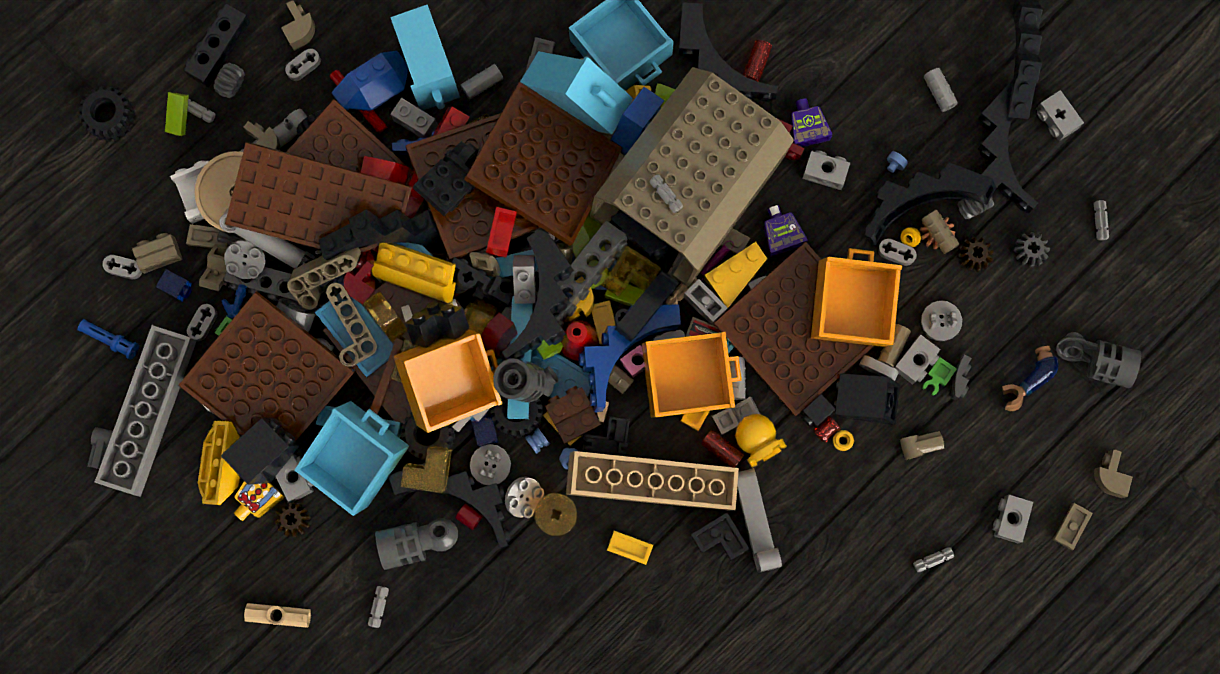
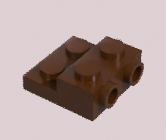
[545,386,601,444]

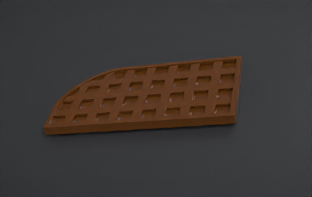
[225,142,412,252]

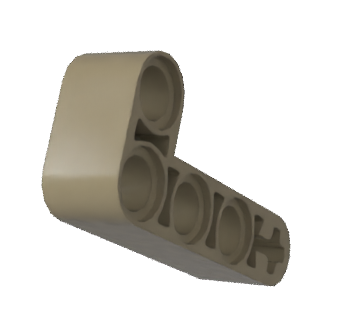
[287,247,361,310]
[326,283,378,367]

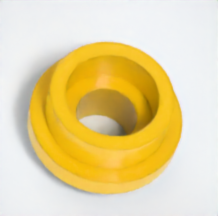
[901,227,921,247]
[833,430,854,451]

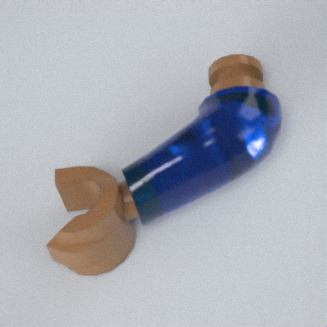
[1002,346,1059,411]

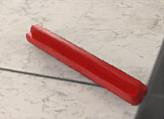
[330,70,387,133]

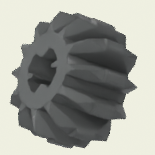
[214,63,245,98]
[957,197,994,219]
[1014,232,1050,267]

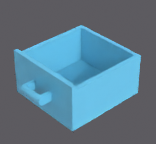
[569,0,673,90]
[391,5,460,111]
[520,51,633,135]
[295,401,409,516]

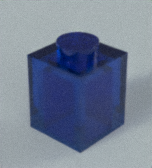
[156,269,192,301]
[472,415,499,448]

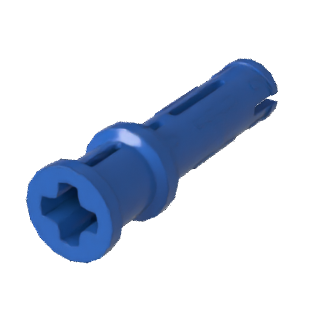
[78,319,139,360]

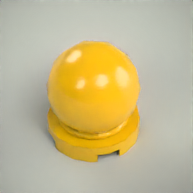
[735,414,787,467]

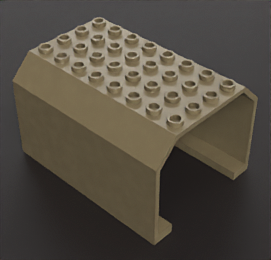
[589,67,794,288]

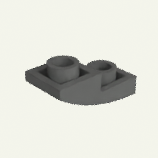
[951,354,972,401]

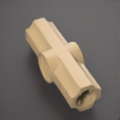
[244,603,311,628]

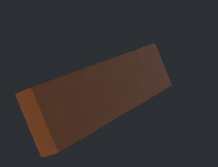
[371,335,405,415]

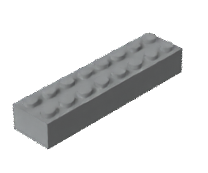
[95,325,197,497]

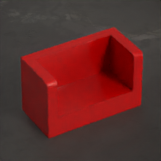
[486,207,517,257]

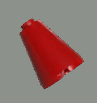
[561,320,599,361]

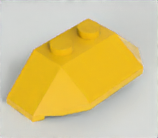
[198,421,240,505]

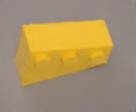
[704,242,767,309]

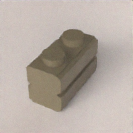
[132,233,183,274]

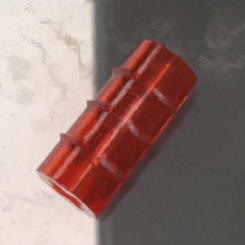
[743,40,772,82]
[701,430,745,468]

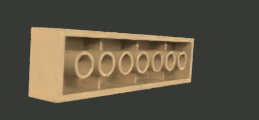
[566,451,739,511]

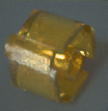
[535,493,578,537]

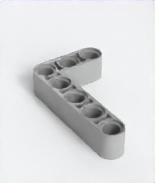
[737,468,782,573]

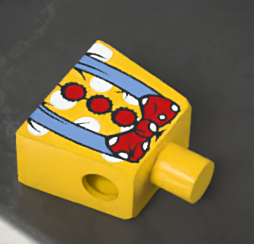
[234,481,285,521]

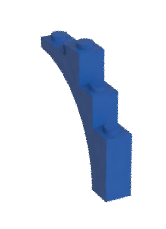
[579,304,681,412]

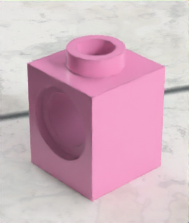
[620,345,645,378]

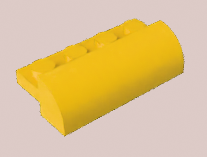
[372,242,456,303]

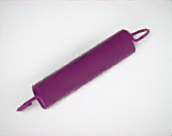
[700,240,734,281]

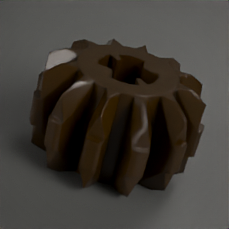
[958,237,994,272]
[275,502,311,538]

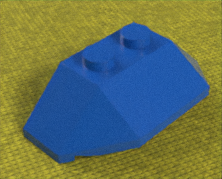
[332,51,409,111]

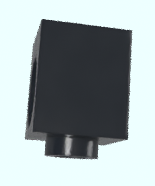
[801,394,835,428]

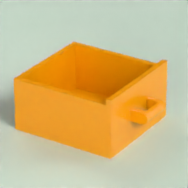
[811,248,902,347]
[393,329,502,433]
[641,332,742,417]

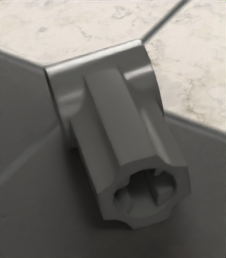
[87,427,113,469]

